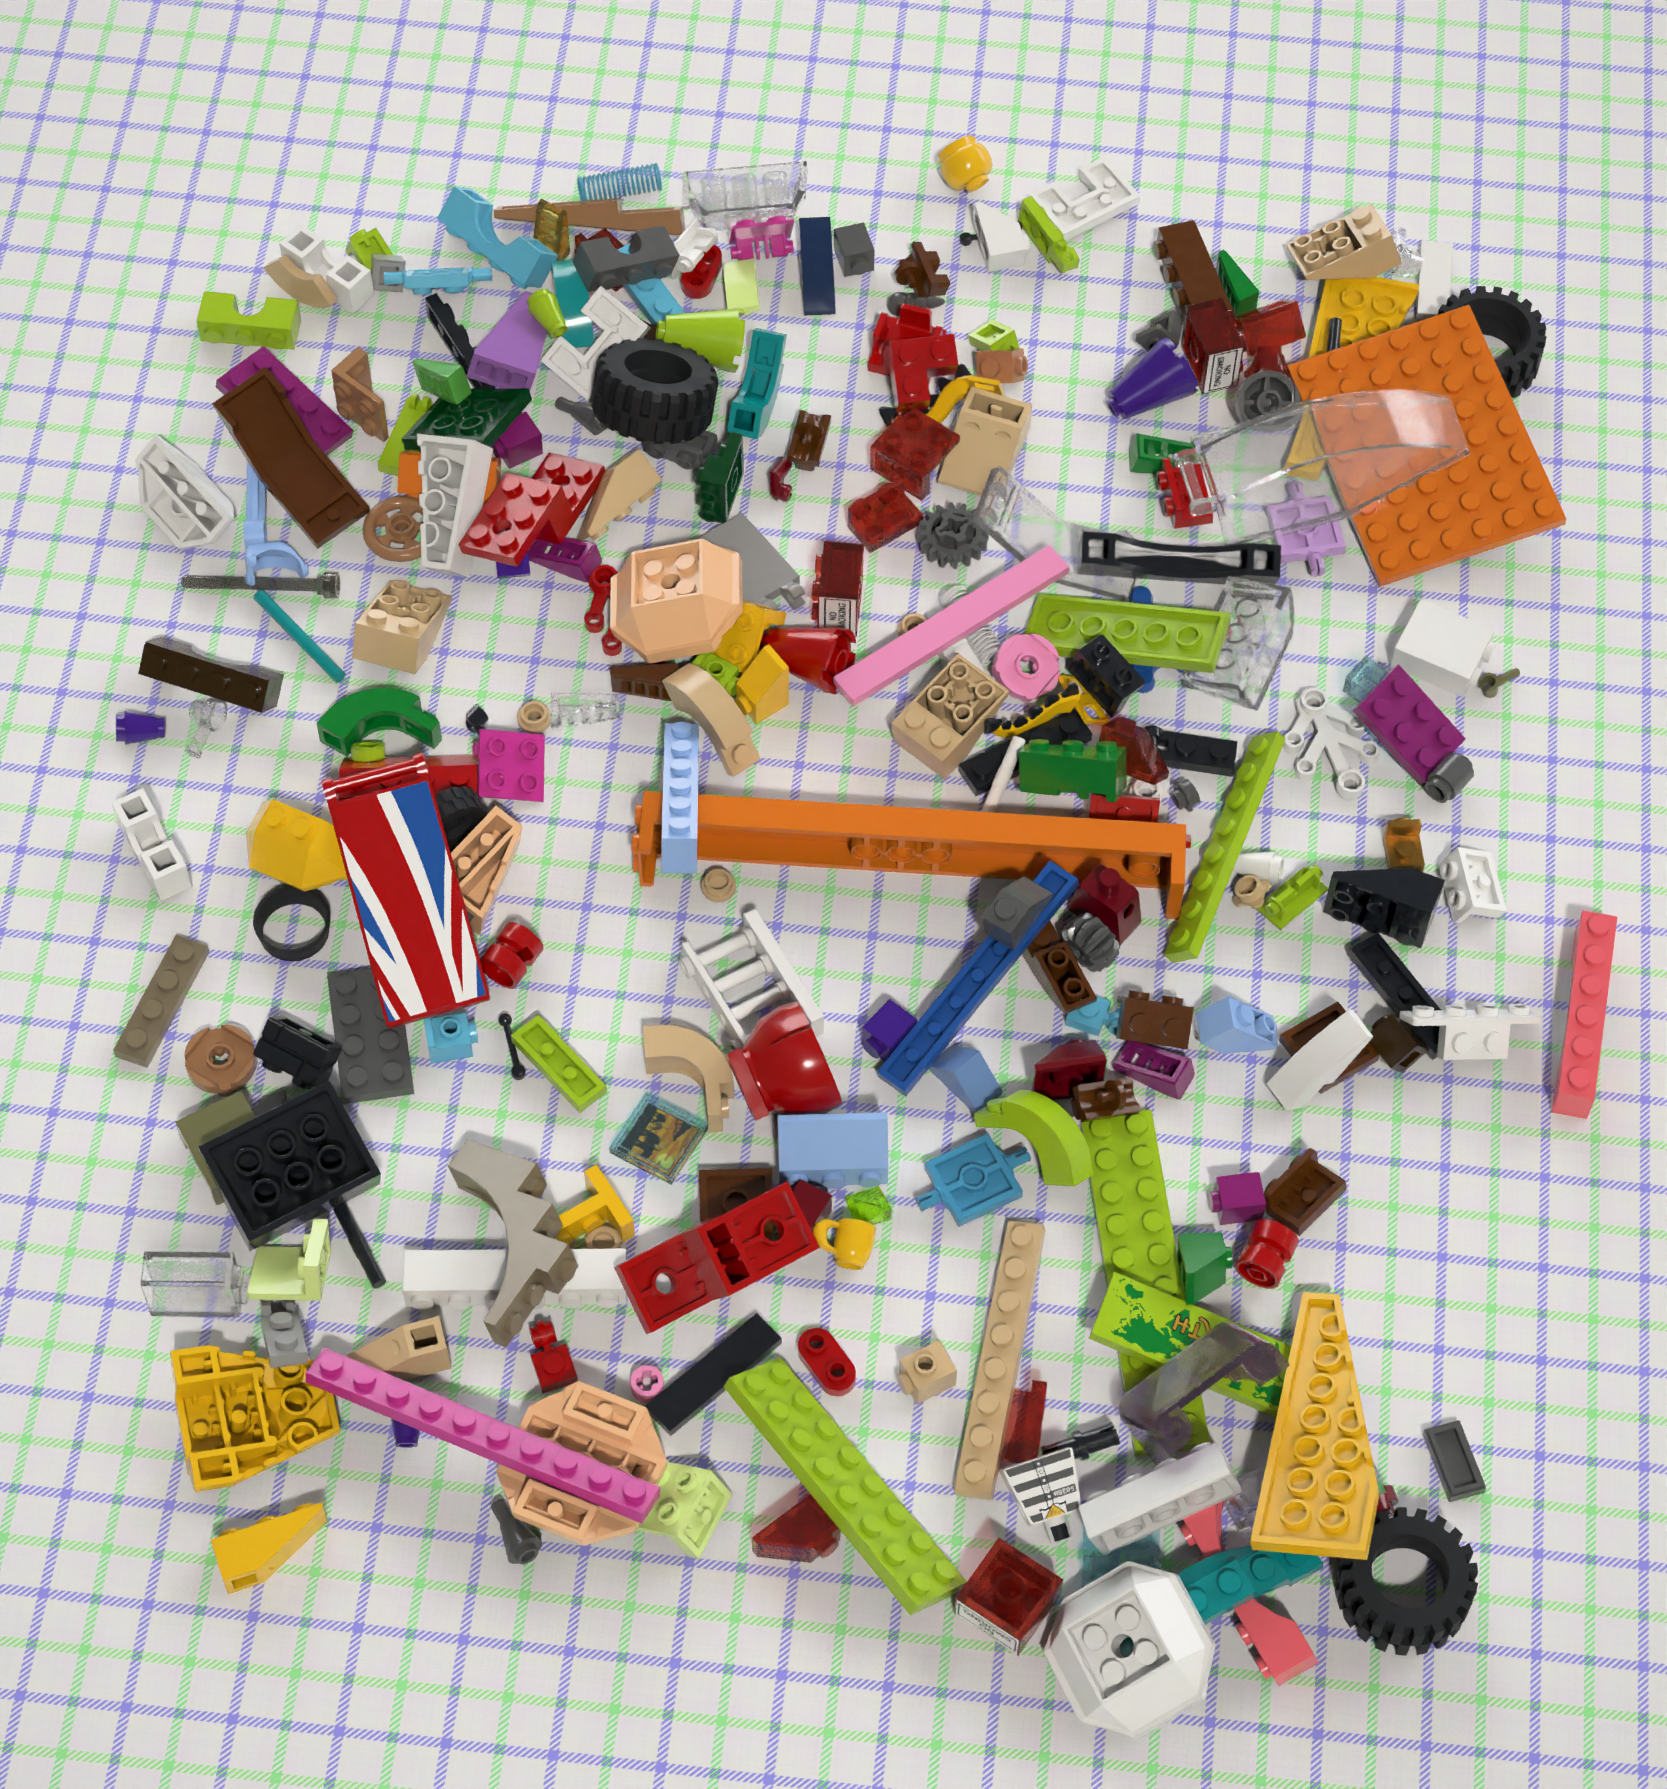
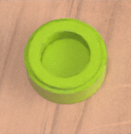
[351,741,385,762]

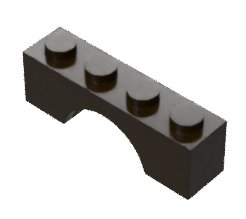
[138,636,284,713]

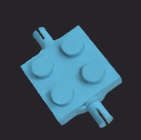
[384,267,492,294]

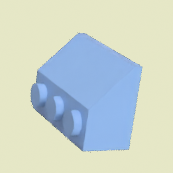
[778,1112,888,1190]

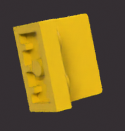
[696,599,787,673]

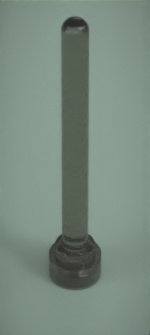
[181,572,340,599]

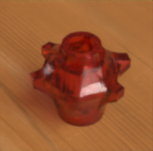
[1244,346,1290,378]

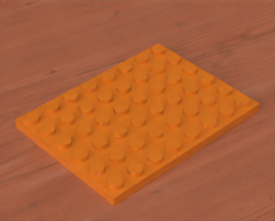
[1287,305,1566,587]

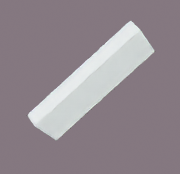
[1416,240,1453,320]

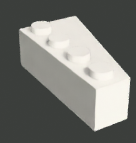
[417,434,493,578]

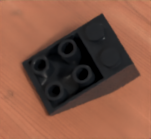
[1323,868,1445,948]

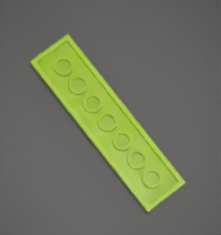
[724,1357,967,1616]

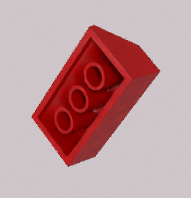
[338,755,480,801]

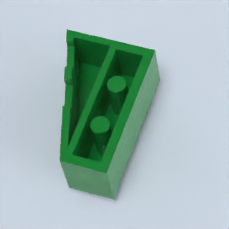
[1019,739,1127,803]

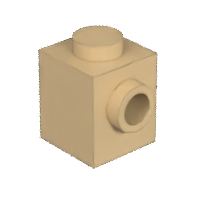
[896,1340,957,1404]

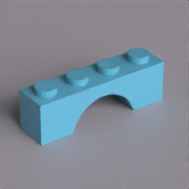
[437,186,558,289]

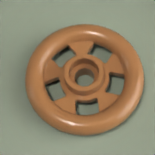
[363,496,423,562]

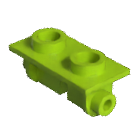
[1257,865,1328,931]

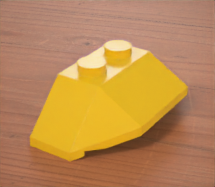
[246,799,348,892]

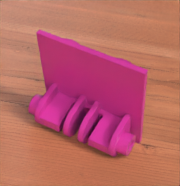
[729,216,794,261]
[472,729,545,802]

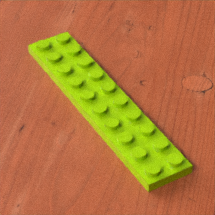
[1080,1109,1210,1456]

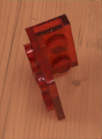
[870,406,960,501]

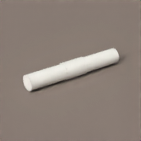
[981,736,1026,813]

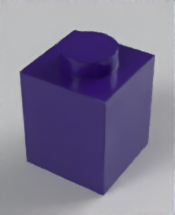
[862,999,917,1061]

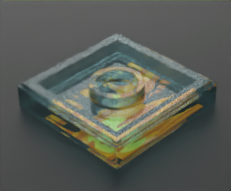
[609,1092,708,1185]

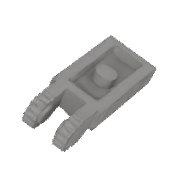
[260,1299,308,1368]

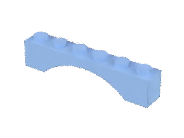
[661,721,699,874]

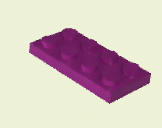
[215,346,353,456]

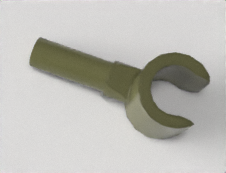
[1478,668,1520,698]

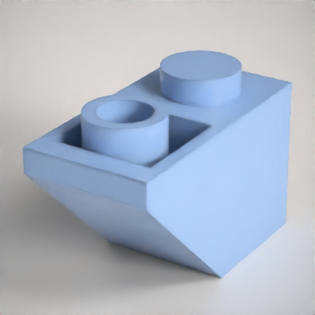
[1196,996,1278,1054]

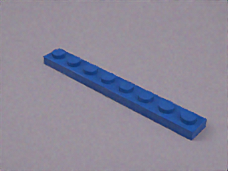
[877,861,1079,1096]

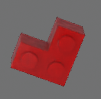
[887,334,958,413]

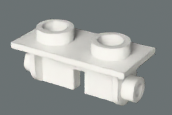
[671,218,718,279]

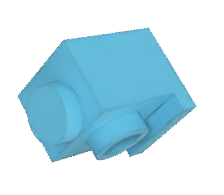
[424,1013,478,1064]

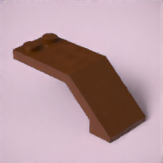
[212,366,370,549]

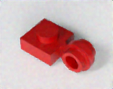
[529,1320,578,1393]

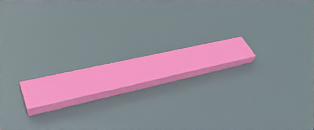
[833,545,1069,706]

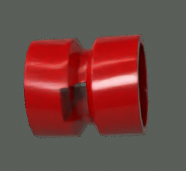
[480,922,544,989]
[1235,1219,1299,1289]

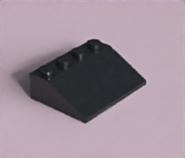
[198,1080,381,1251]

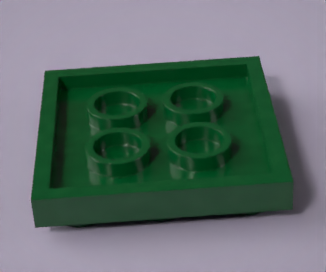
[401,388,532,452]

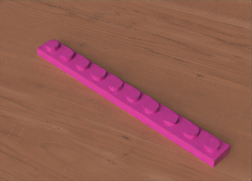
[306,1348,660,1524]

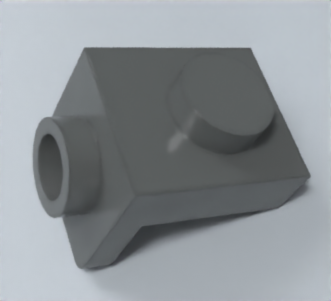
[1135,309,1183,351]

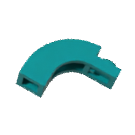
[551,259,594,348]
[726,328,787,439]

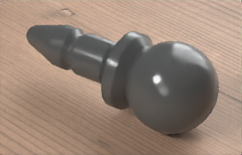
[887,292,945,317]

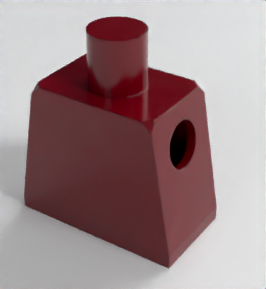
[1068,864,1142,946]

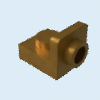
[1383,817,1425,872]

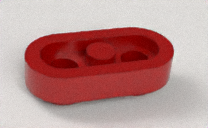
[681,244,722,299]
[798,1328,856,1396]

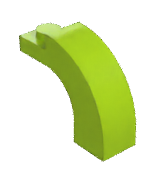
[974,1090,1094,1186]

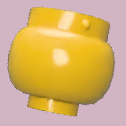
[938,135,993,193]

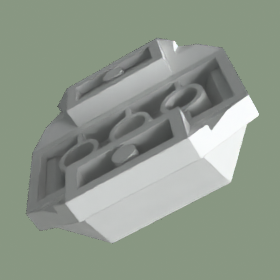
[1043,1561,1216,1739]

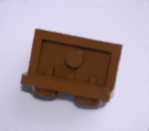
[1116,990,1194,1049]
[1264,1148,1347,1236]

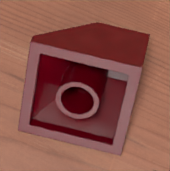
[1031,1039,1107,1100]

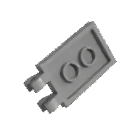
[696,513,805,625]

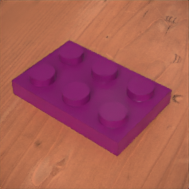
[1352,664,1466,785]

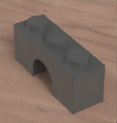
[572,225,680,292]

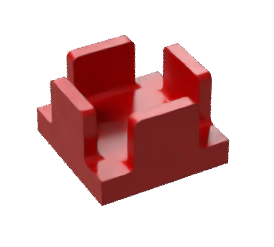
[868,303,947,385]

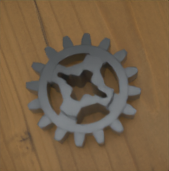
[918,502,989,569]

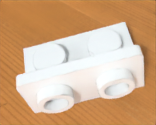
[1439,847,1507,923]

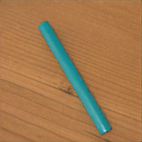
[253,590,346,683]

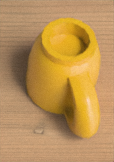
[813,1218,877,1270]

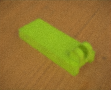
[377,393,433,476]

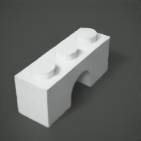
[279,224,374,314]
[111,788,192,901]

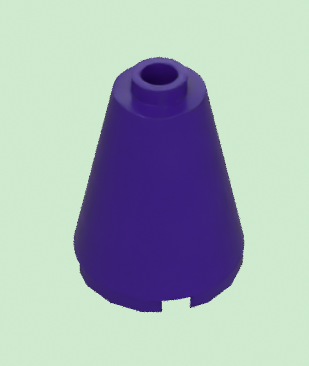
[1106,337,1198,419]

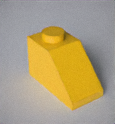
[735,644,789,724]

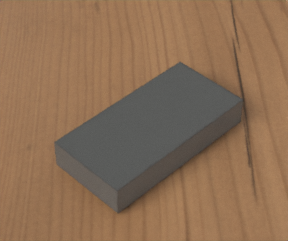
[1422,1420,1486,1502]

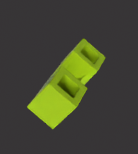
[196,291,301,350]

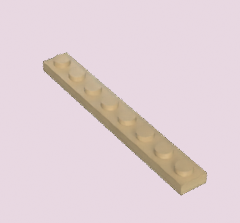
[954,1221,1046,1500]

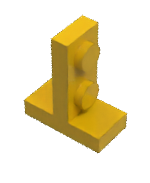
[555,1164,635,1245]

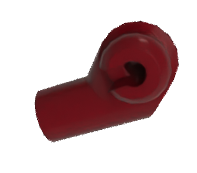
[769,457,793,502]

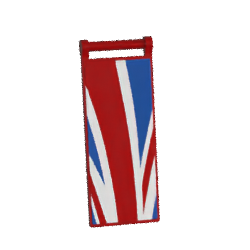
[321,752,490,1029]

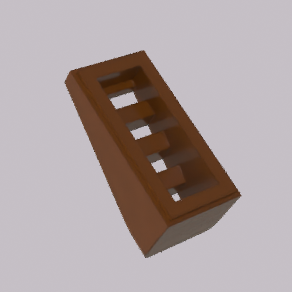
[610,663,678,701]

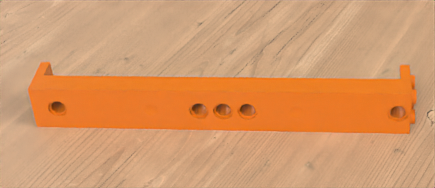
[632,791,1186,920]

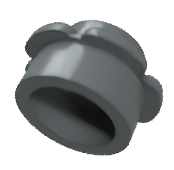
[1170,779,1200,812]

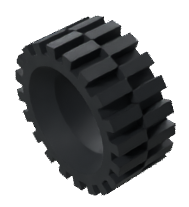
[1437,286,1547,399]
[1336,1507,1478,1656]

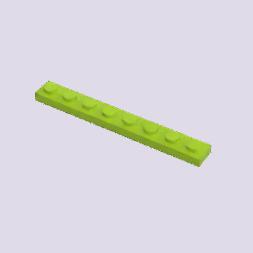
[1164,731,1286,963]

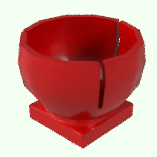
[725,1001,842,1121]

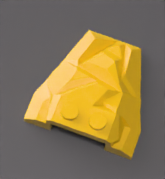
[170,1345,340,1492]

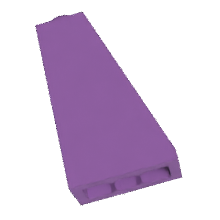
[466,291,547,391]

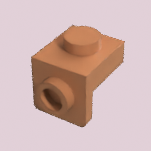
[976,348,1028,384]

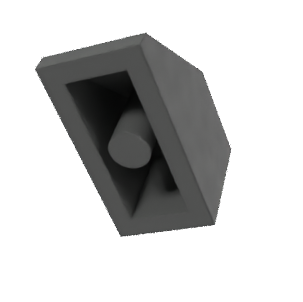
[981,876,1053,951]

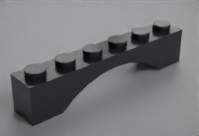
[1077,531,1281,588]

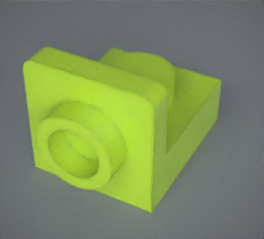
[345,227,393,270]
[968,319,1020,350]

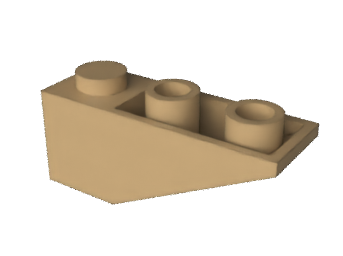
[577,449,662,541]
[346,1316,452,1381]

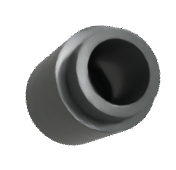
[1425,753,1474,803]

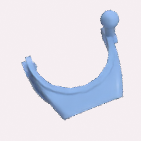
[245,541,309,586]

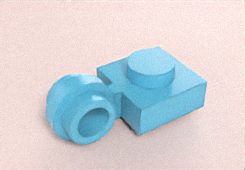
[1065,996,1120,1037]

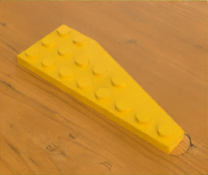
[1250,1292,1380,1560]

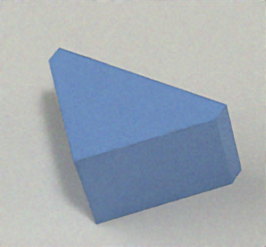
[928,1044,1002,1113]

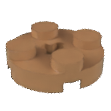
[185,1025,258,1097]

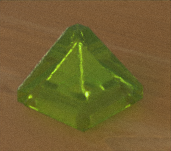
[845,1186,892,1225]

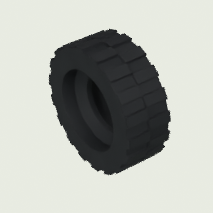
[435,786,488,853]

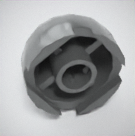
[1234,370,1301,435]

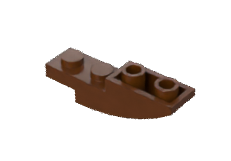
[1022,921,1097,1014]

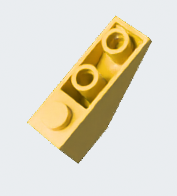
[211,1502,327,1594]

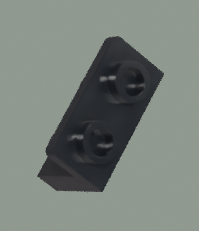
[1068,635,1145,718]

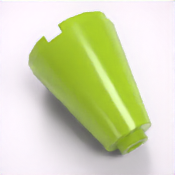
[655,308,745,373]

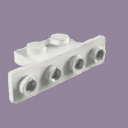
[1399,1004,1542,1060]

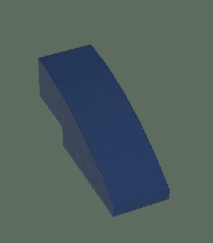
[799,217,836,316]

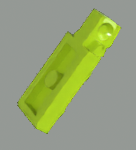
[1018,196,1080,273]

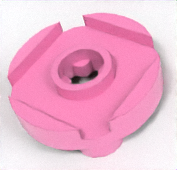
[991,633,1061,703]

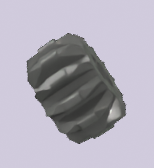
[1061,912,1120,972]

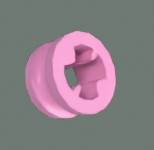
[630,1365,664,1403]

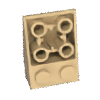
[1286,203,1402,280]
[938,386,1032,501]
[352,580,452,674]
[891,653,1010,780]

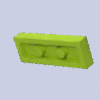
[511,1015,607,1114]

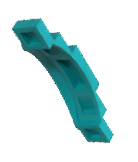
[1120,1546,1323,1658]

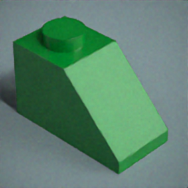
[1177,1232,1233,1305]

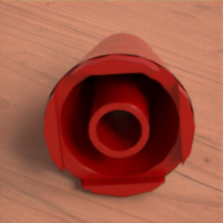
[759,628,856,695]

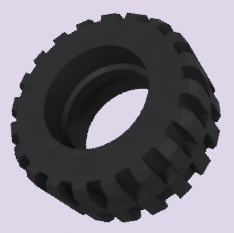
[591,338,718,444]

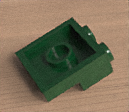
[695,431,744,524]

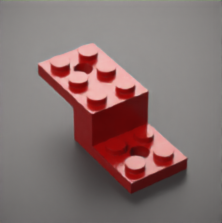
[458,453,606,567]
[614,1181,820,1334]

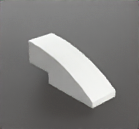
[1266,1010,1373,1111]

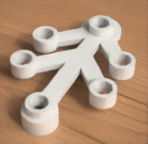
[1283,688,1380,800]

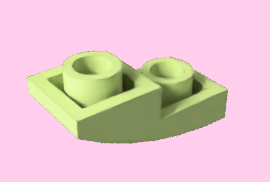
[723,258,760,316]

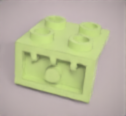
[247,1219,331,1301]
[637,1462,733,1559]

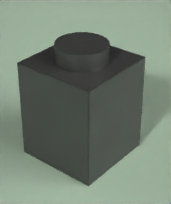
[834,222,875,277]

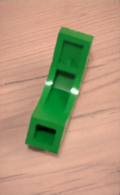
[316,688,442,757]

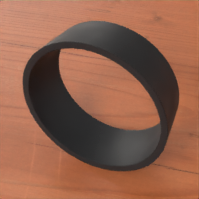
[253,886,330,961]

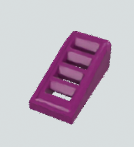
[528,537,602,583]
[1112,1040,1195,1100]

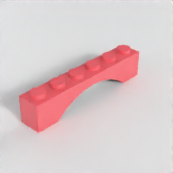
[1551,910,1617,1119]
[1179,1501,1319,1686]

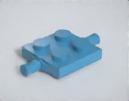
[915,1133,1031,1227]

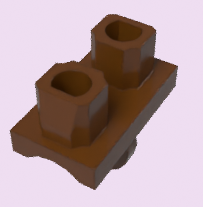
[894,242,950,297]
[787,410,831,471]
[1071,1077,1141,1123]

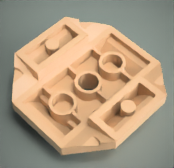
[610,539,743,664]
[496,1381,668,1546]

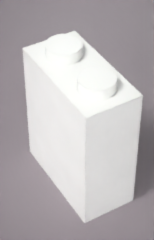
[1390,599,1496,697]

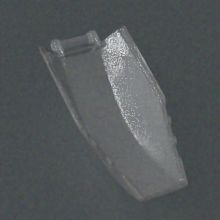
[1173,390,1470,546]

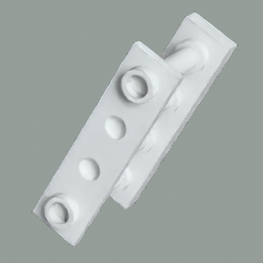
[679,908,824,1051]

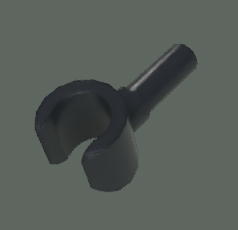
[466,706,489,735]

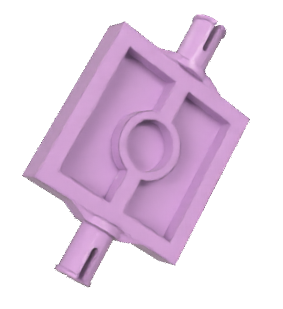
[1266,479,1346,577]

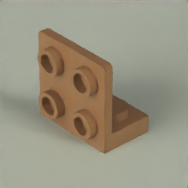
[331,347,389,442]

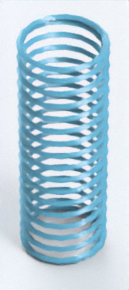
[577,163,662,201]

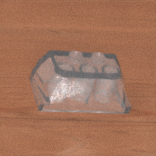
[682,161,808,232]
[1180,576,1294,711]

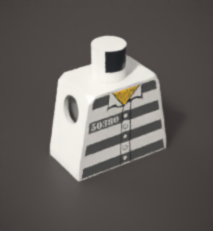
[999,1447,1081,1543]

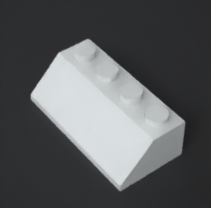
[1079,1442,1242,1556]

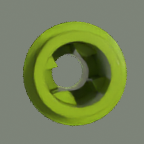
[527,289,568,338]

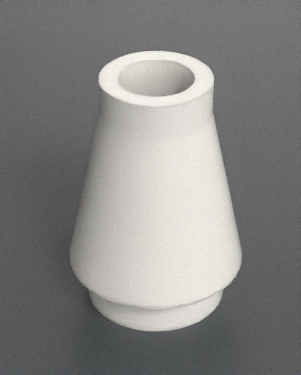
[1232,852,1284,884]

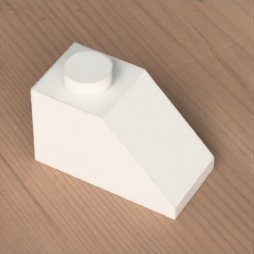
[972,202,1030,272]

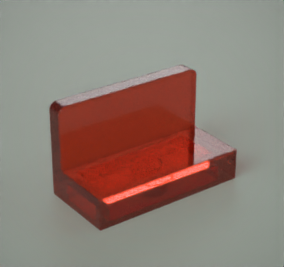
[1232,299,1306,356]
[1001,1380,1047,1463]

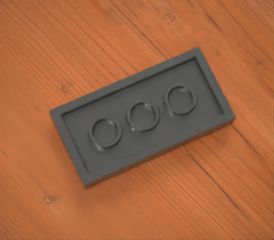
[327,968,414,1104]

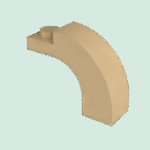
[662,663,760,777]
[643,1025,734,1133]

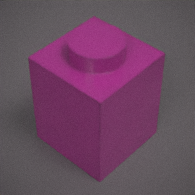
[492,412,543,469]
[1209,1172,1266,1225]

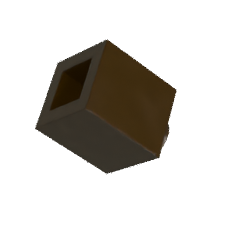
[1369,1014,1429,1073]

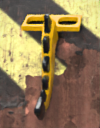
[879,364,1005,432]
[984,675,1111,737]

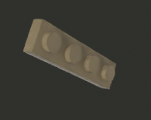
[113,935,209,1068]

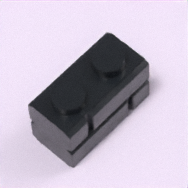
[253,1015,342,1089]

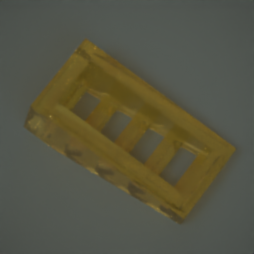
[533,199,570,261]

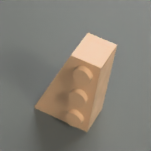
[451,806,523,935]

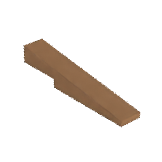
[493,198,686,235]

